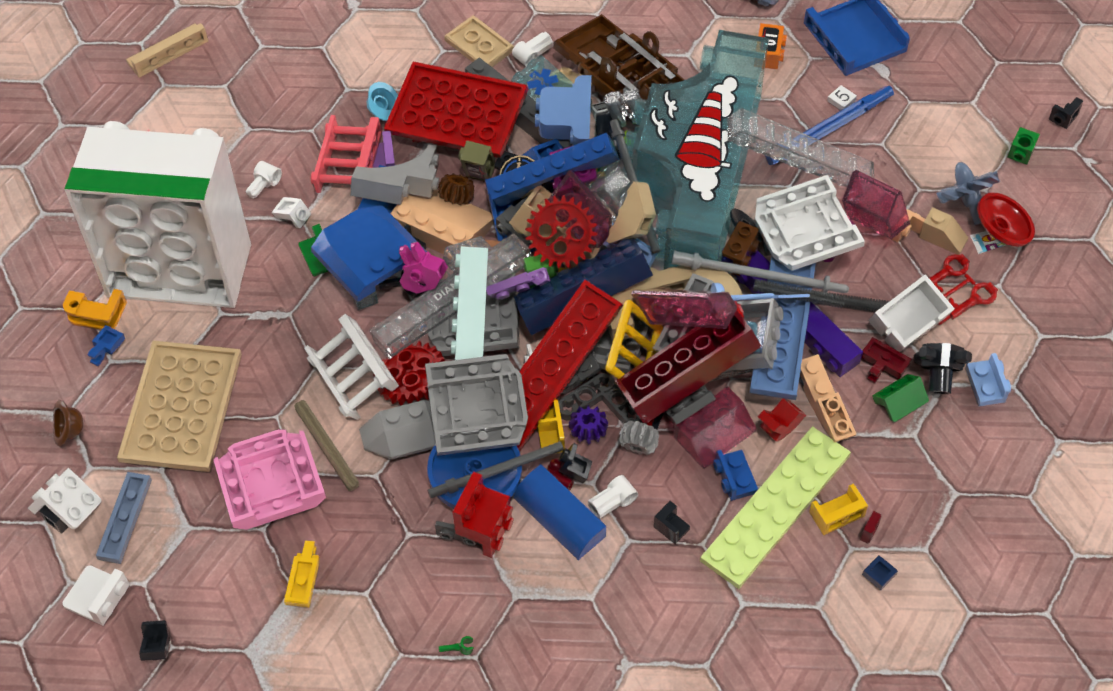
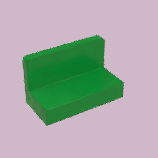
[298,224,328,277]
[872,374,929,422]

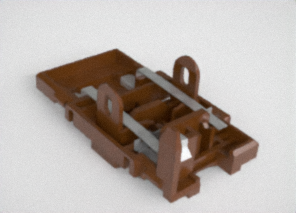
[553,14,693,122]

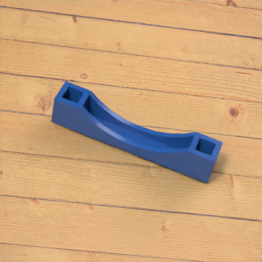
[486,133,619,207]

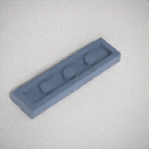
[96,472,152,564]

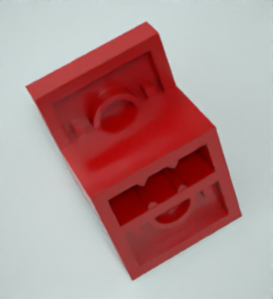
[452,471,514,558]

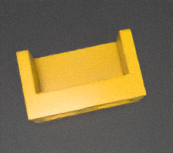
[809,483,868,535]

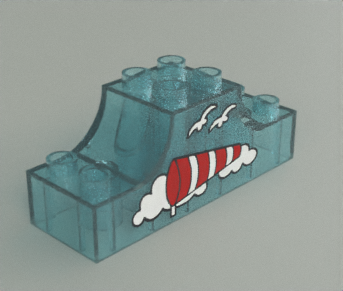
[622,30,769,270]

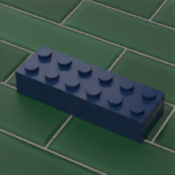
[514,238,653,335]

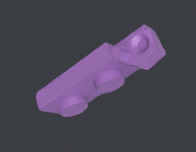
[486,267,550,300]

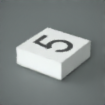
[827,85,857,110]

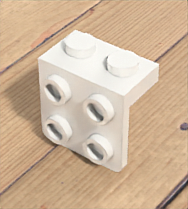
[28,468,101,529]
[63,566,130,626]

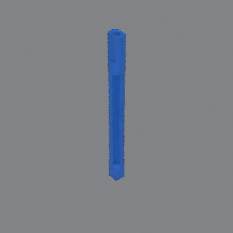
[765,85,894,165]

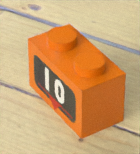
[754,23,787,69]

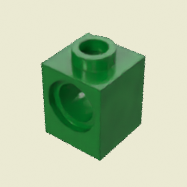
[1007,127,1040,165]

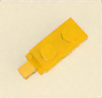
[284,540,319,608]

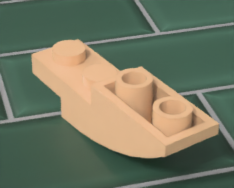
[800,354,856,443]

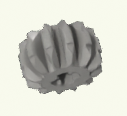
[619,421,659,455]

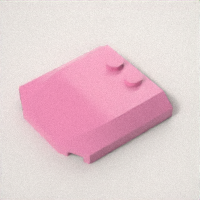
[214,429,326,530]

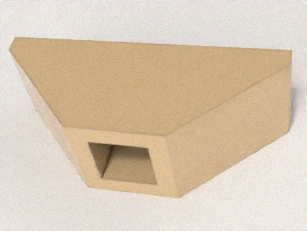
[606,181,656,244]

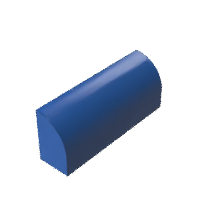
[514,464,606,560]

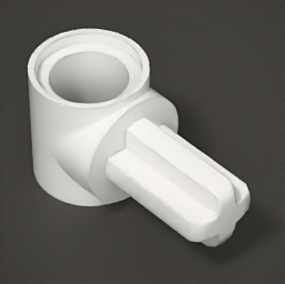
[246,161,282,198]

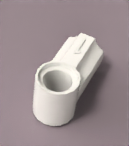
[512,32,553,67]
[588,475,638,519]

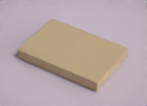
[444,15,514,67]

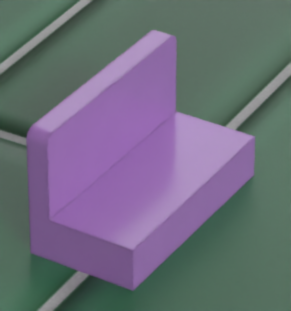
[373,131,395,168]

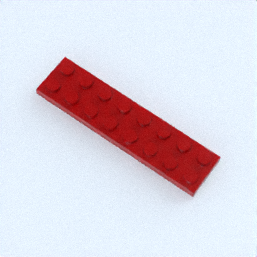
[517,280,623,452]

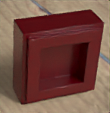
[860,511,882,544]

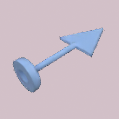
[710,283,810,314]

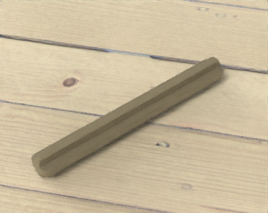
[294,400,359,491]

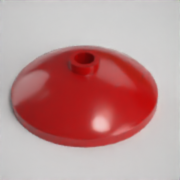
[977,193,1035,247]

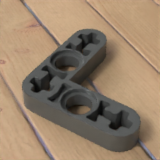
[558,373,641,424]

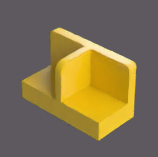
[537,399,565,454]

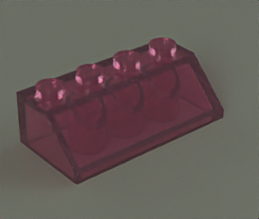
[631,289,738,329]

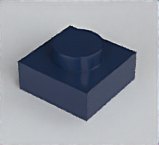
[862,555,898,590]

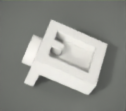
[272,197,311,228]

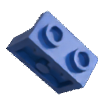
[713,450,758,501]

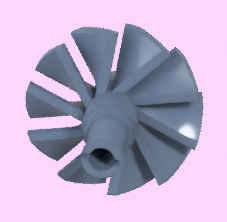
[936,162,1000,225]

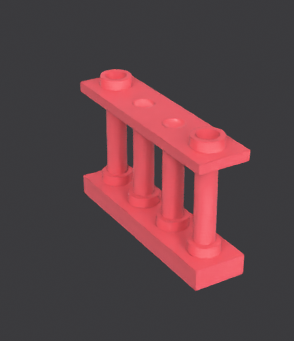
[311,115,383,193]

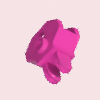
[399,242,448,294]

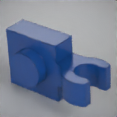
[87,325,125,366]

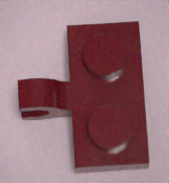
[861,337,912,383]

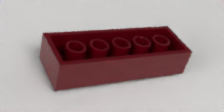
[615,304,762,424]

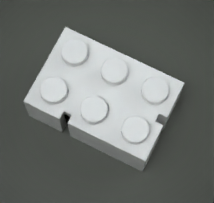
[868,274,955,352]

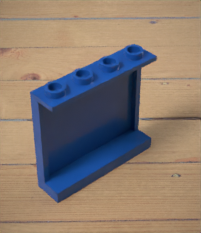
[804,0,910,76]

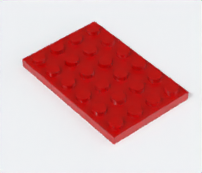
[384,61,529,158]

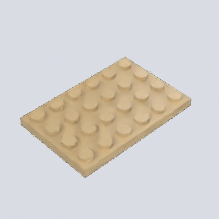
[117,341,242,472]

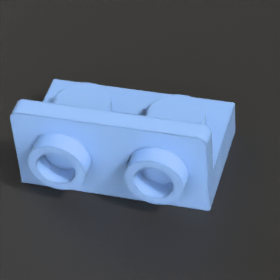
[965,353,1011,406]

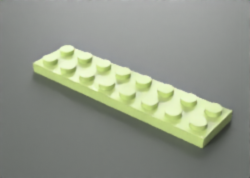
[700,426,851,589]

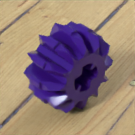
[569,404,608,445]

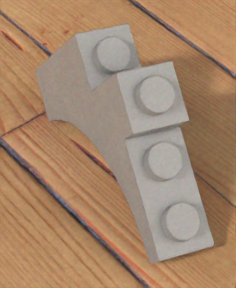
[350,144,439,205]

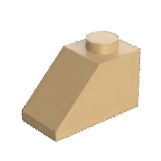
[919,207,968,255]

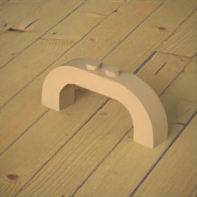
[609,265,743,341]

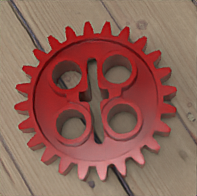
[525,195,598,268]
[373,341,445,406]

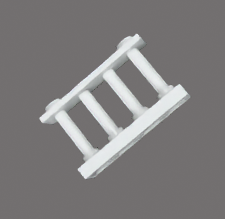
[304,314,399,420]

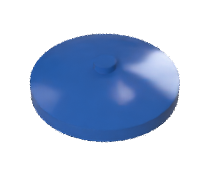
[427,446,522,509]

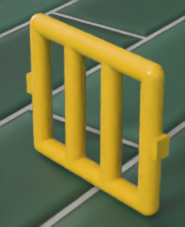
[605,300,663,379]

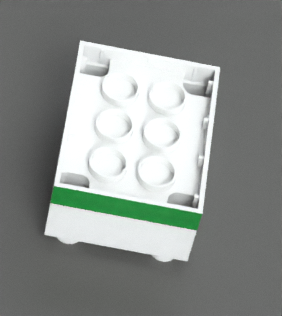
[64,121,251,308]

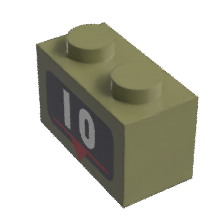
[459,141,496,182]

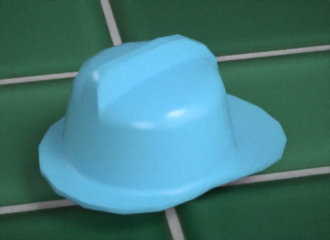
[366,82,398,121]

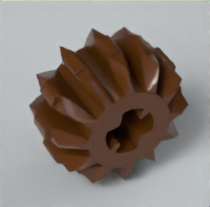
[438,173,475,205]

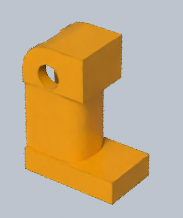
[63,289,127,330]

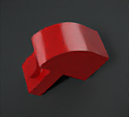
[758,398,806,441]

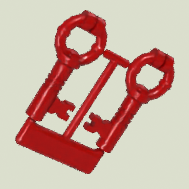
[929,254,998,325]

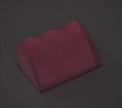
[548,170,612,248]
[842,170,910,239]
[673,386,757,469]

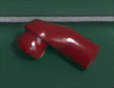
[547,458,574,491]

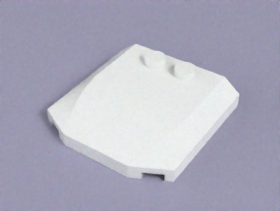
[755,175,865,271]

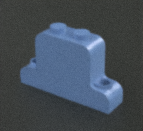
[535,75,591,146]

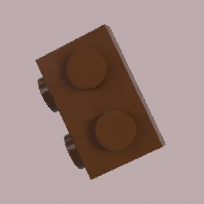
[722,221,760,276]

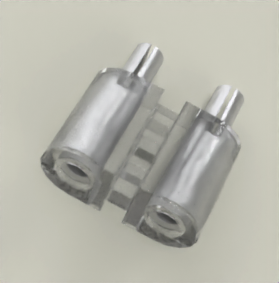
[604,89,646,127]

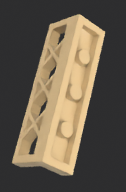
[126,23,208,78]

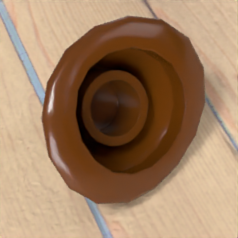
[53,400,83,447]

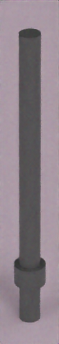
[427,442,564,498]

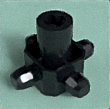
[913,343,972,394]

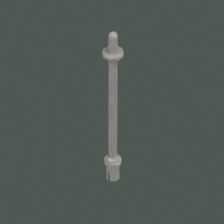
[671,250,849,295]

